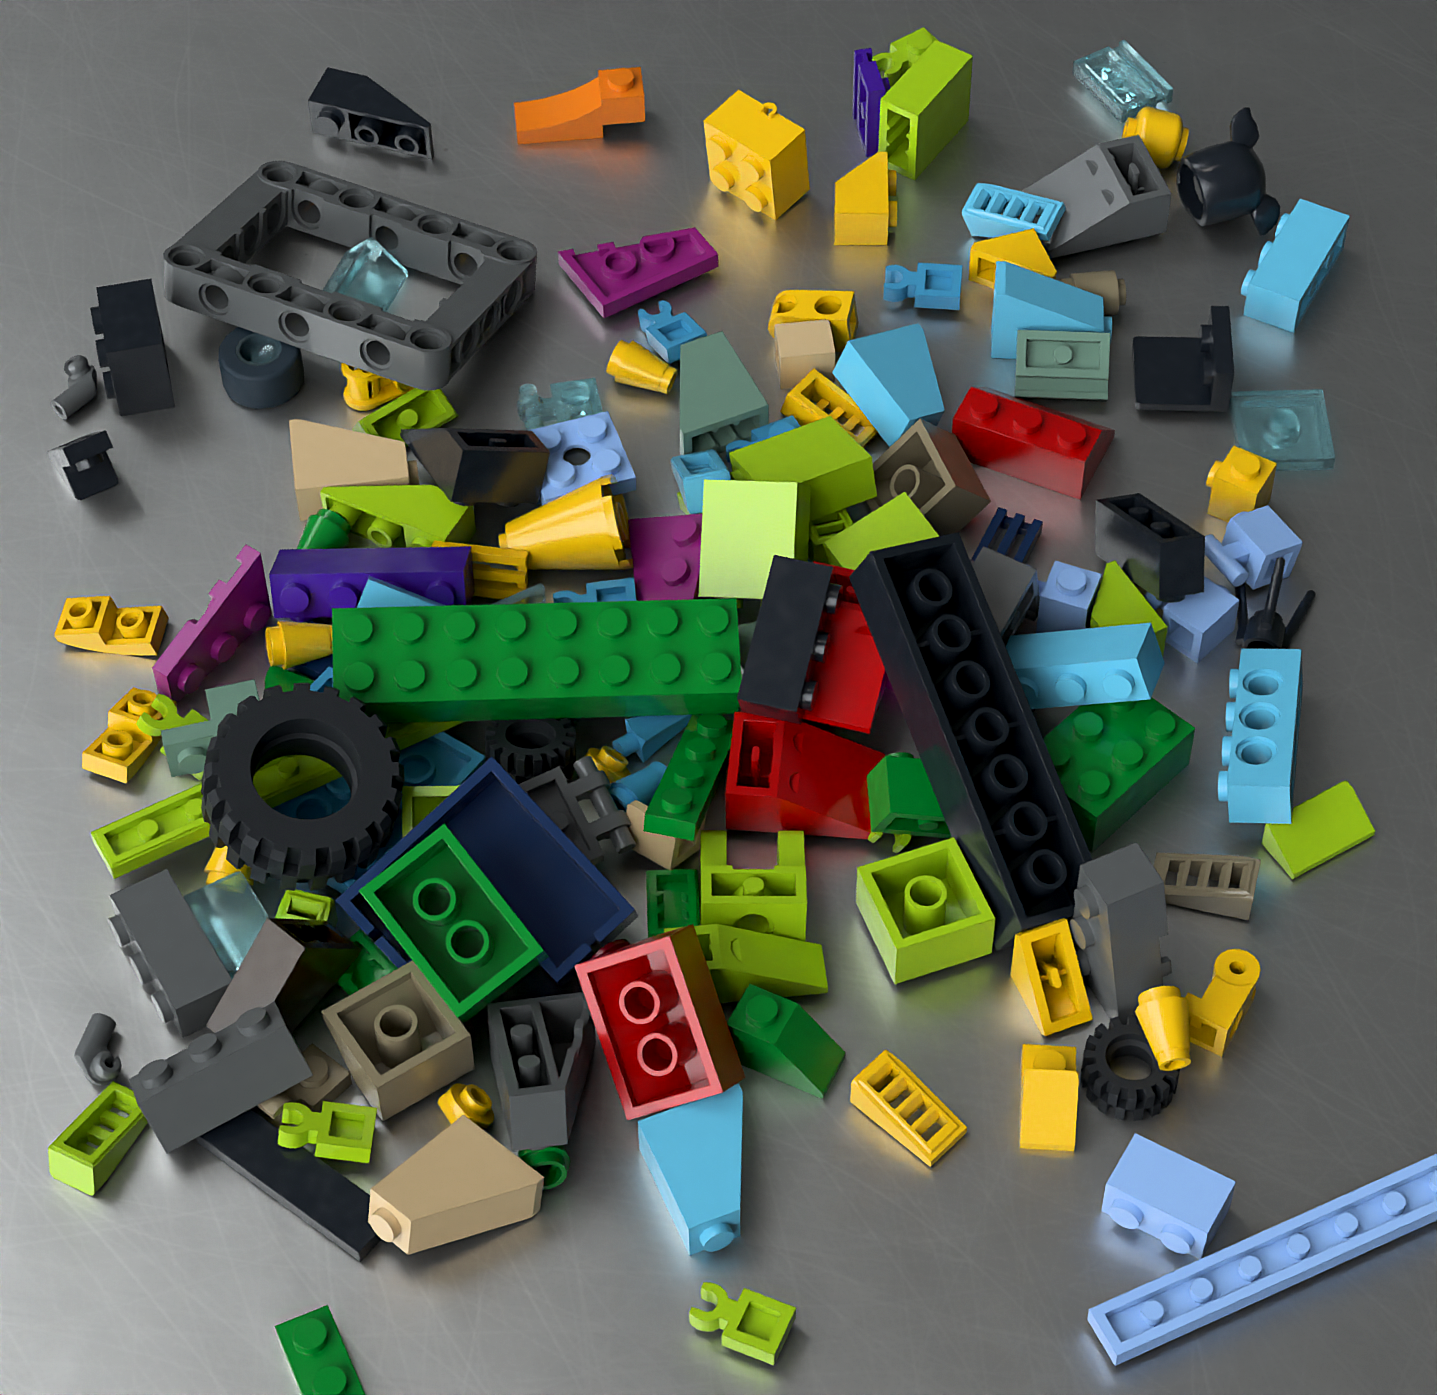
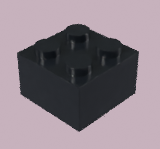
[90,278,175,416]

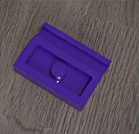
[852,48,890,157]

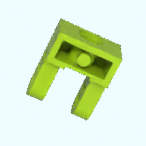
[700,830,807,941]

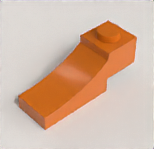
[514,67,645,144]

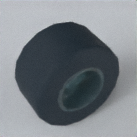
[218,327,304,409]

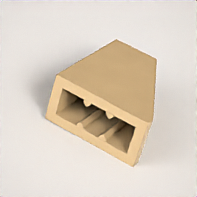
[289,419,420,521]
[368,1115,544,1255]

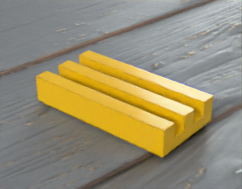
[431,540,529,602]

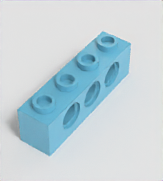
[1218,648,1303,824]

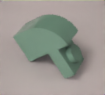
[161,679,260,777]

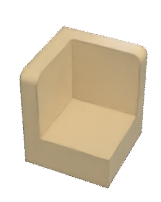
[774,320,835,389]
[626,800,706,870]

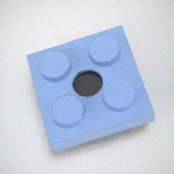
[529,411,636,505]

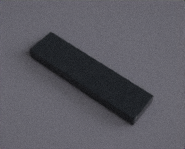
[197,1109,382,1262]

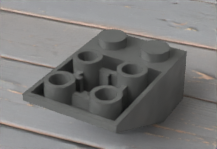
[1019,135,1172,259]

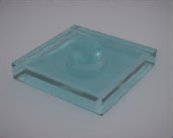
[1229,389,1335,471]

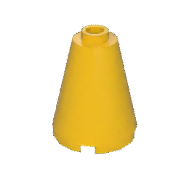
[499,474,633,570]

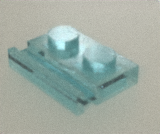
[1072,40,1173,123]

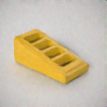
[780,368,879,448]
[850,1049,967,1167]

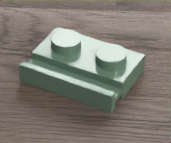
[1015,330,1110,402]

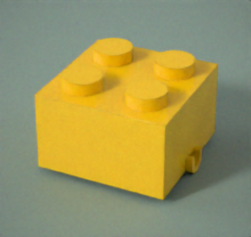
[703,89,810,221]

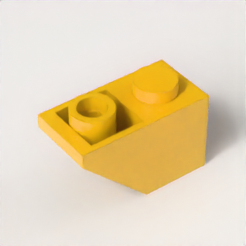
[834,152,897,245]

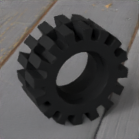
[485,718,576,784]
[1081,1015,1180,1121]

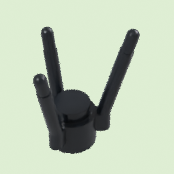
[1235,557,1316,649]

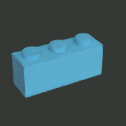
[1241,199,1350,333]
[1005,623,1165,709]

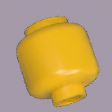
[1121,106,1189,169]

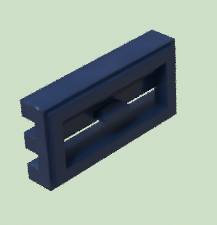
[971,507,1043,564]

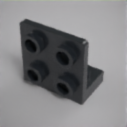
[1132,306,1234,412]

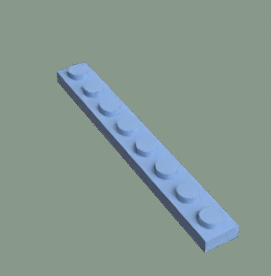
[1087,1154,1437,1366]

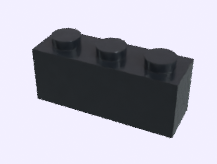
[1095,493,1205,603]
[737,555,843,724]

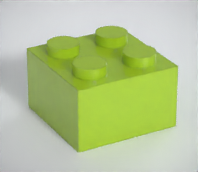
[856,837,995,984]

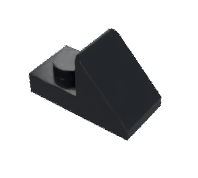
[47,430,118,500]

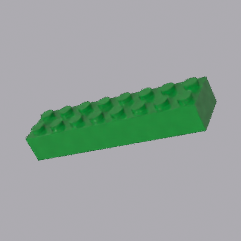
[332,598,742,723]

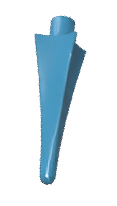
[612,714,702,763]

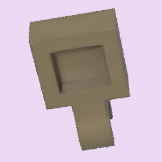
[258,1043,352,1129]

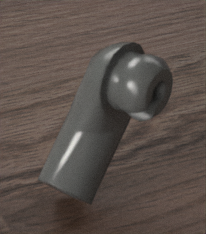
[51,355,97,420]
[74,1013,122,1086]

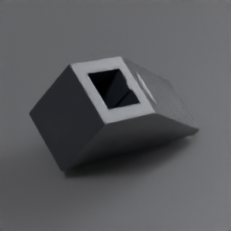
[308,67,434,160]

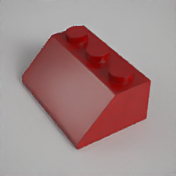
[952,386,1115,500]
[574,924,746,1120]

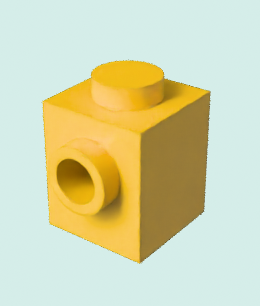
[1206,446,1277,522]

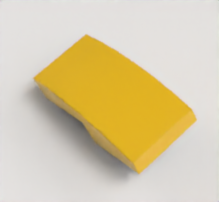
[54,596,169,656]
[82,687,177,784]

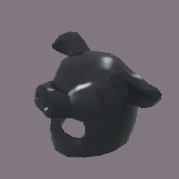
[1176,107,1280,236]

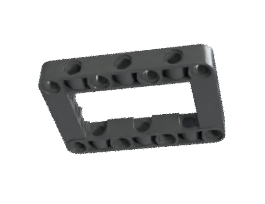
[163,161,537,390]

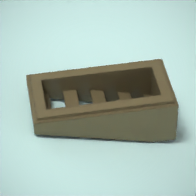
[1153,852,1261,921]

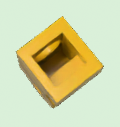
[768,290,859,352]
[1185,949,1261,1057]

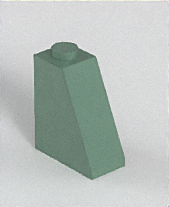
[679,331,769,455]

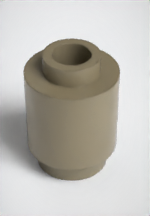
[1059,270,1126,316]

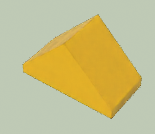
[968,228,1057,289]
[1011,918,1093,1036]

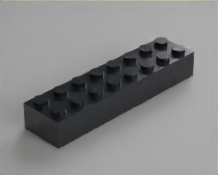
[849,532,1093,951]

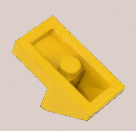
[1020,1044,1079,1151]

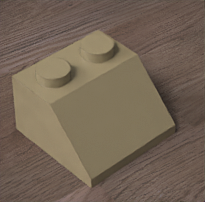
[866,418,991,536]
[322,960,475,1121]

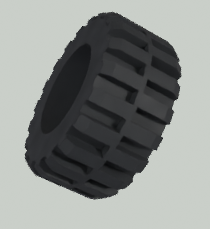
[201,683,405,891]

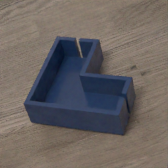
[335,757,638,988]

